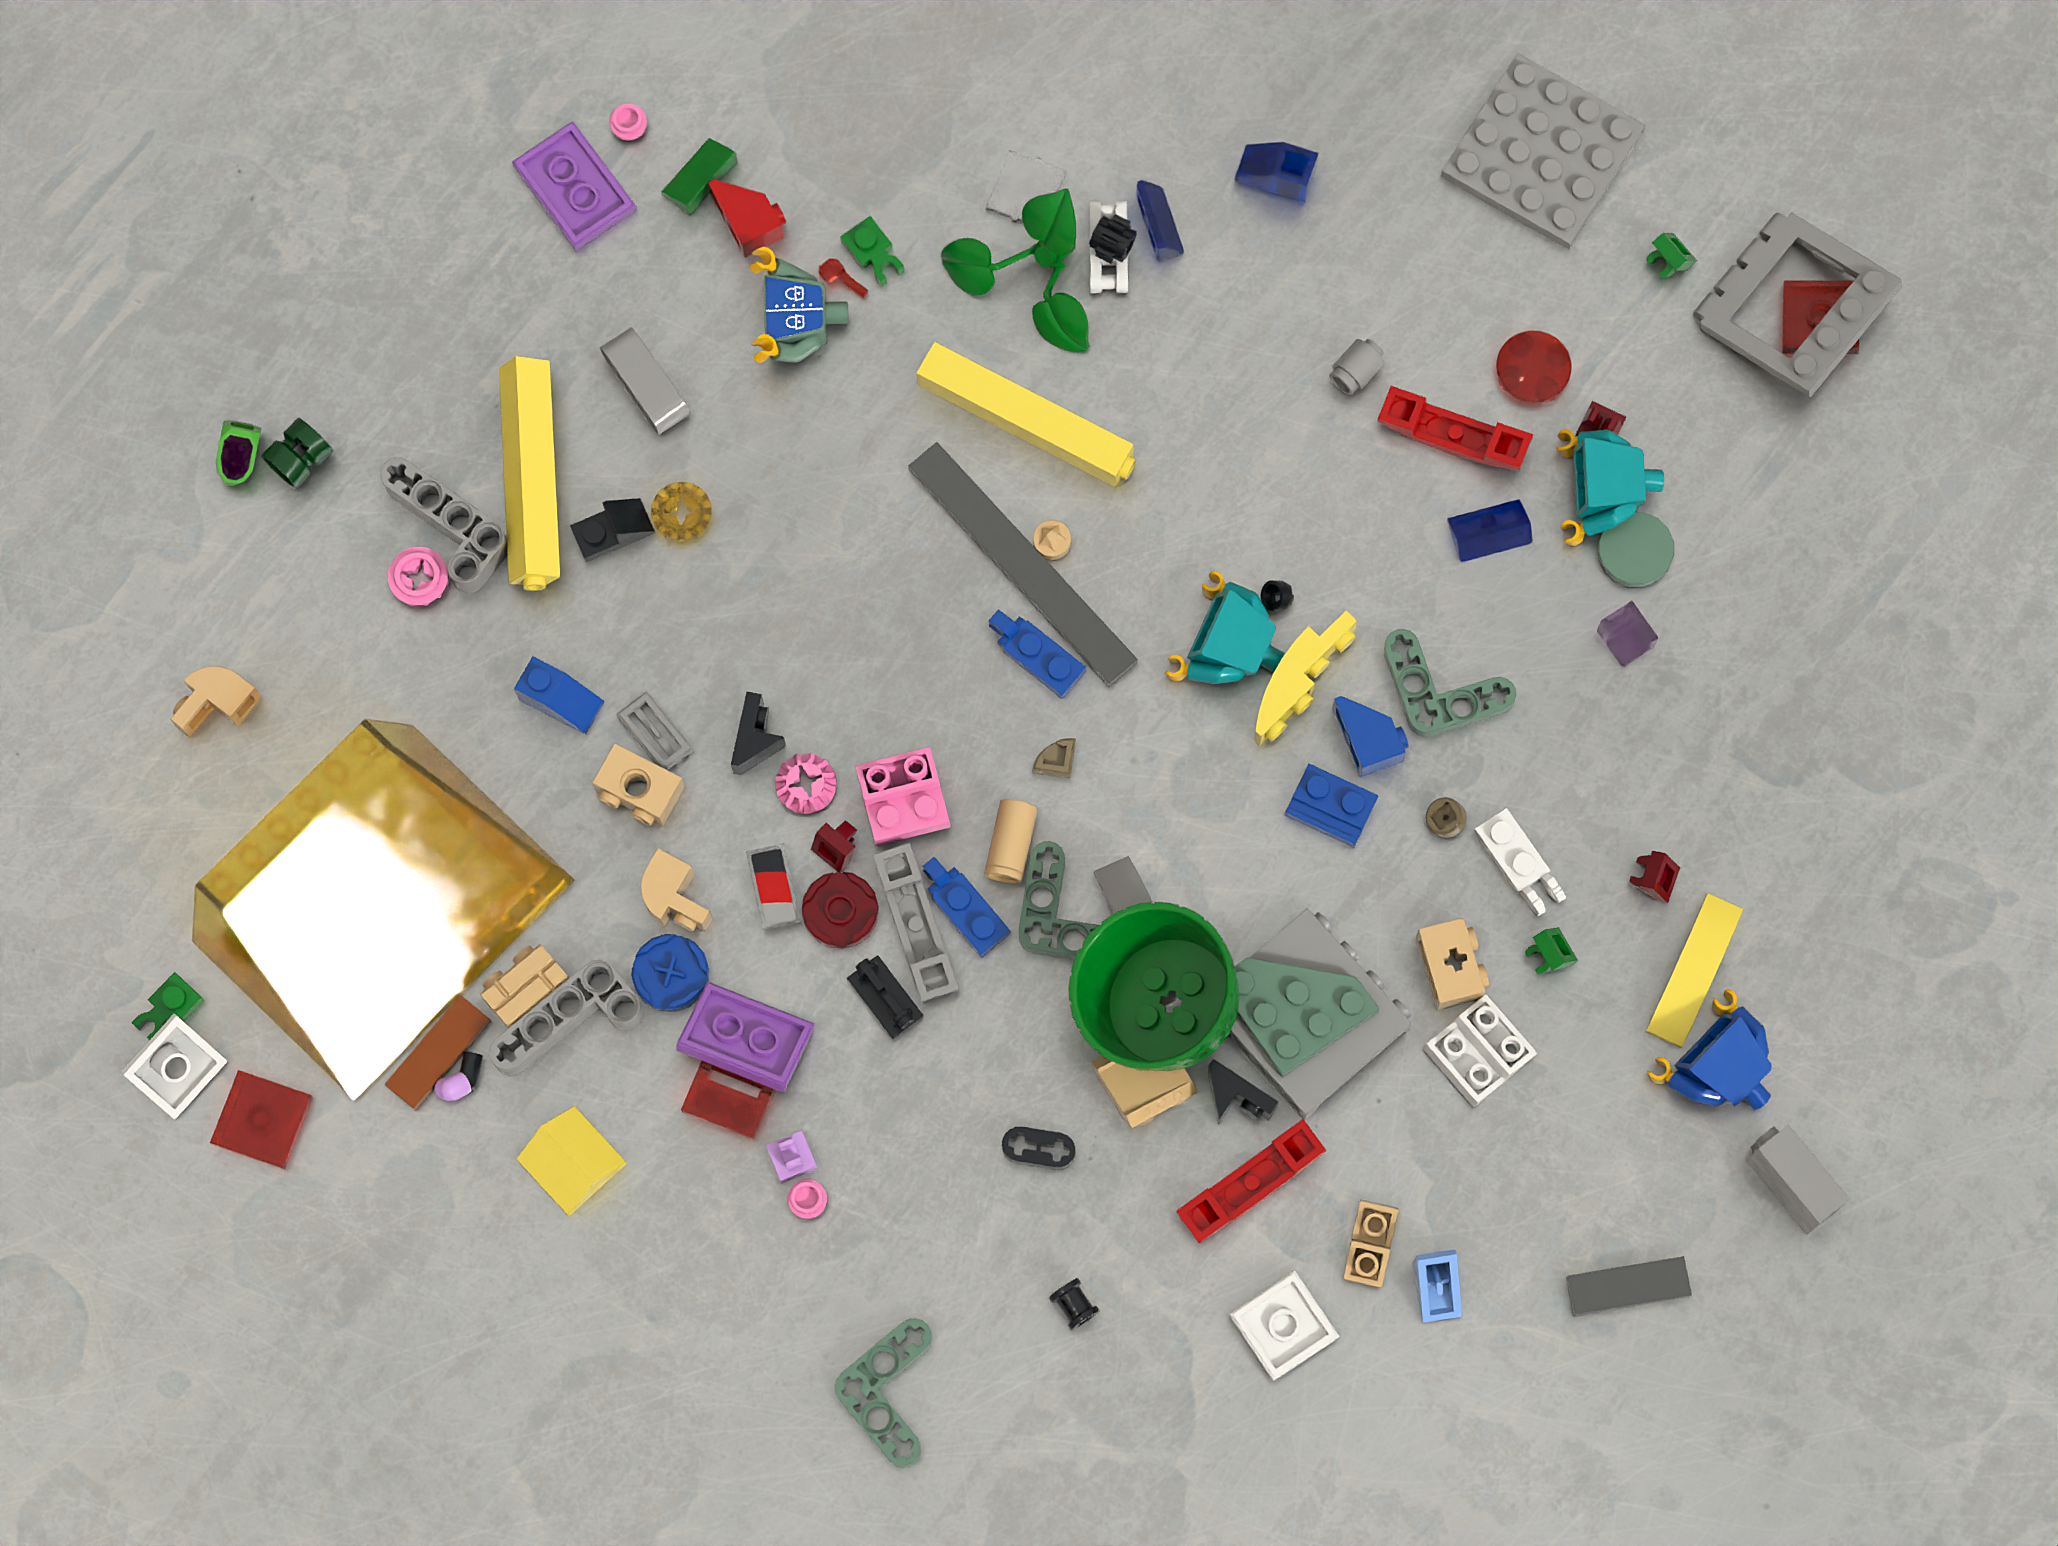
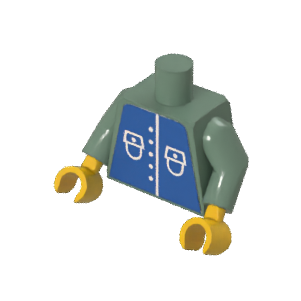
[750,247,849,363]

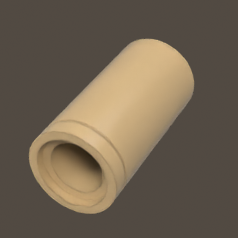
[984,799,1038,884]

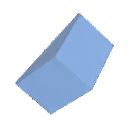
[1412,1249,1462,1323]

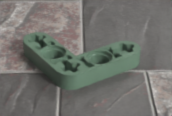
[1384,629,1516,737]
[1019,841,1100,960]
[835,1318,932,1468]

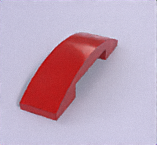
[1377,386,1533,470]
[1176,1119,1327,1244]

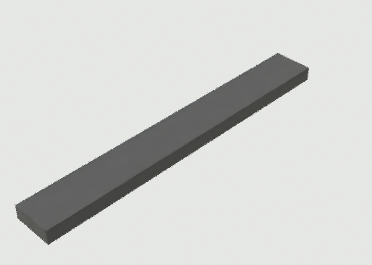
[908,442,1138,687]

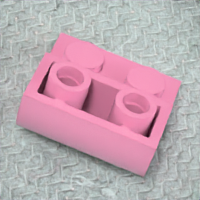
[855,747,951,846]

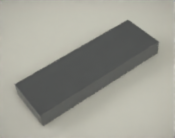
[1566,1256,1692,1316]

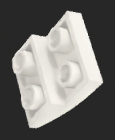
[1423,995,1537,1108]

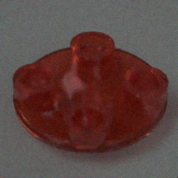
[1496,331,1572,403]

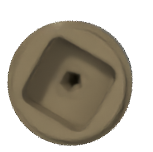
[1426,797,1467,838]

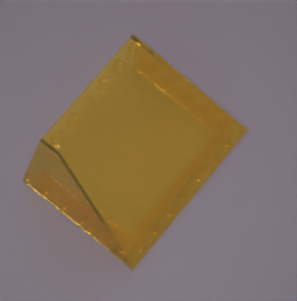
[192,719,575,1101]

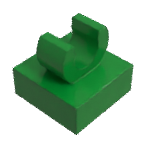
[1646,233,1697,278]
[1525,927,1578,974]

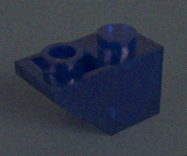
[1234,142,1319,202]

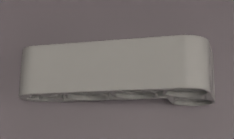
[380,458,507,593]
[489,960,644,1076]

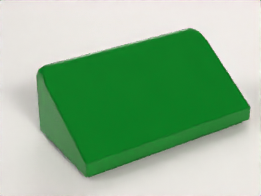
[661,138,738,215]

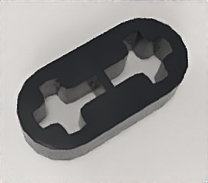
[1002,1127,1076,1170]

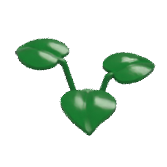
[941,188,1090,352]

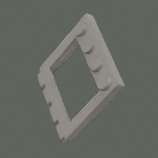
[1693,212,1902,398]

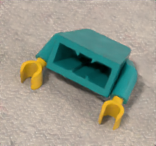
[1556,429,1664,546]
[1164,571,1285,684]

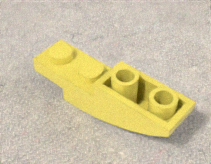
[1254,611,1357,746]

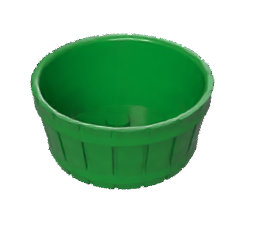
[1068,902,1239,1071]

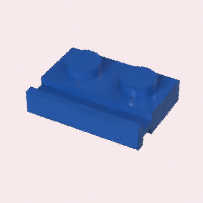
[1284,763,1378,848]

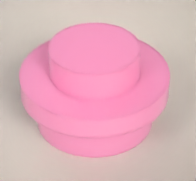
[610,104,647,140]
[788,1179,827,1219]

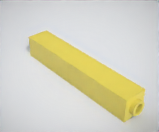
[916,342,1137,488]
[499,356,560,591]

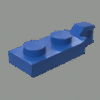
[989,609,1086,699]
[922,857,1011,957]

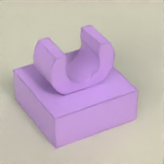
[766,1131,817,1183]

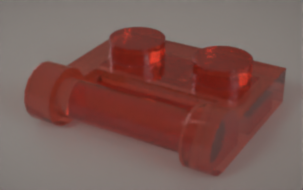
[681,1061,776,1141]

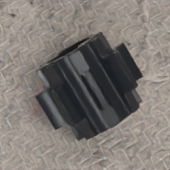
[1089,214,1137,264]

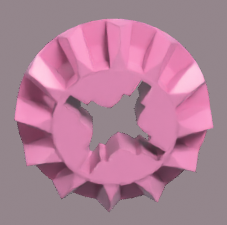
[388,547,448,607]
[775,753,837,814]

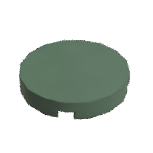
[1598,512,1674,587]

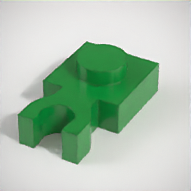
[840,216,904,287]
[131,972,205,1040]

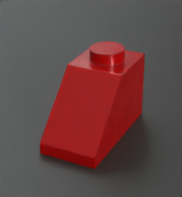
[708,180,786,258]

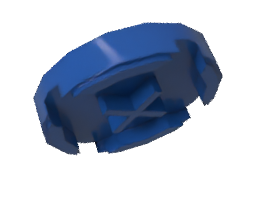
[631,934,709,1012]

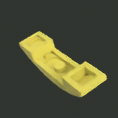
[1646,893,1743,1048]

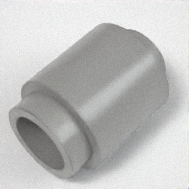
[1329,339,1384,395]

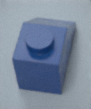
[514,656,604,735]
[1332,696,1409,778]

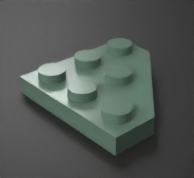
[1235,957,1379,1077]

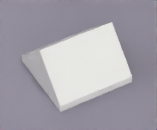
[120,1014,228,1120]

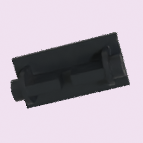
[847,955,924,1039]

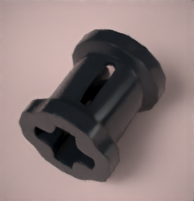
[1049,1278,1100,1331]

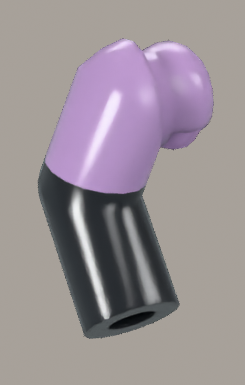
[434,1052,483,1101]

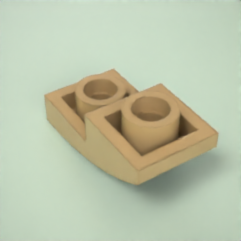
[1343,1199,1399,1288]

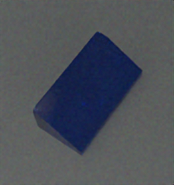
[1136,180,1184,262]
[1447,499,1533,562]

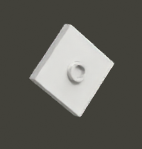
[1229,1271,1340,1382]

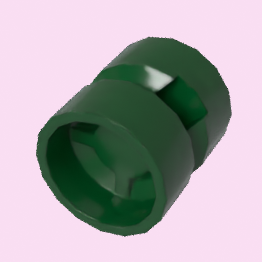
[261,417,333,489]

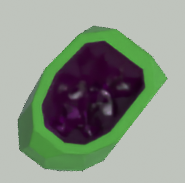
[216,421,261,486]

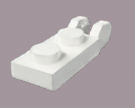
[1474,808,1566,916]

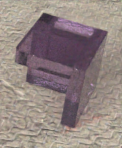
[1597,601,1658,666]

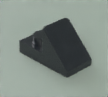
[570,498,655,562]
[731,692,786,775]
[1208,1059,1279,1124]

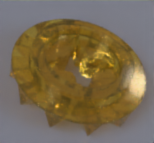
[651,482,712,542]

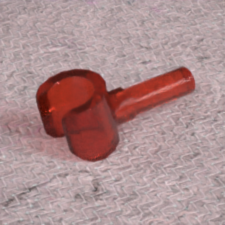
[818,258,869,298]

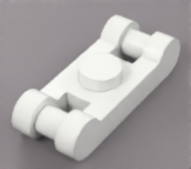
[1090,200,1128,293]

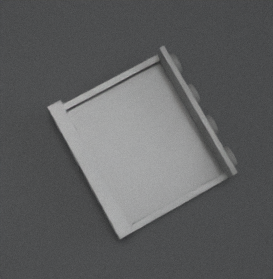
[1228,908,1412,1120]

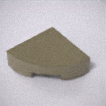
[1032,738,1076,778]

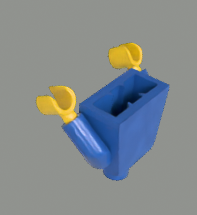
[1647,989,1772,1110]

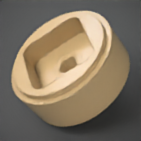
[1033,520,1071,560]

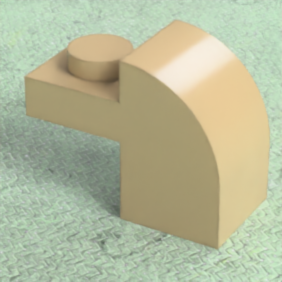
[170,666,261,738]
[641,848,713,932]

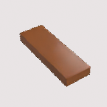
[384,995,491,1111]

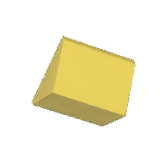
[516,1106,627,1216]

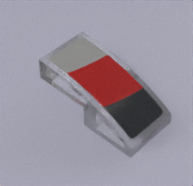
[746,843,801,930]

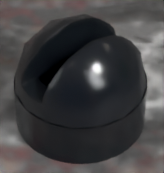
[1261,580,1294,611]

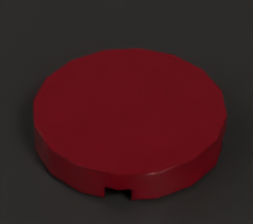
[802,872,879,949]

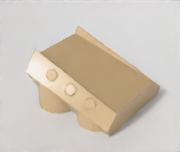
[1091,1056,1198,1128]

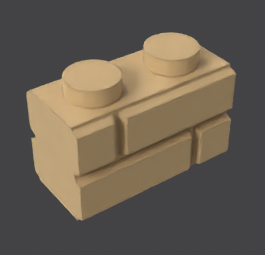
[480,944,569,1028]

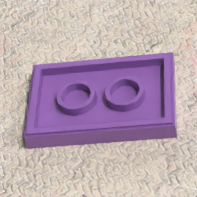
[512,121,637,251]
[676,982,815,1093]

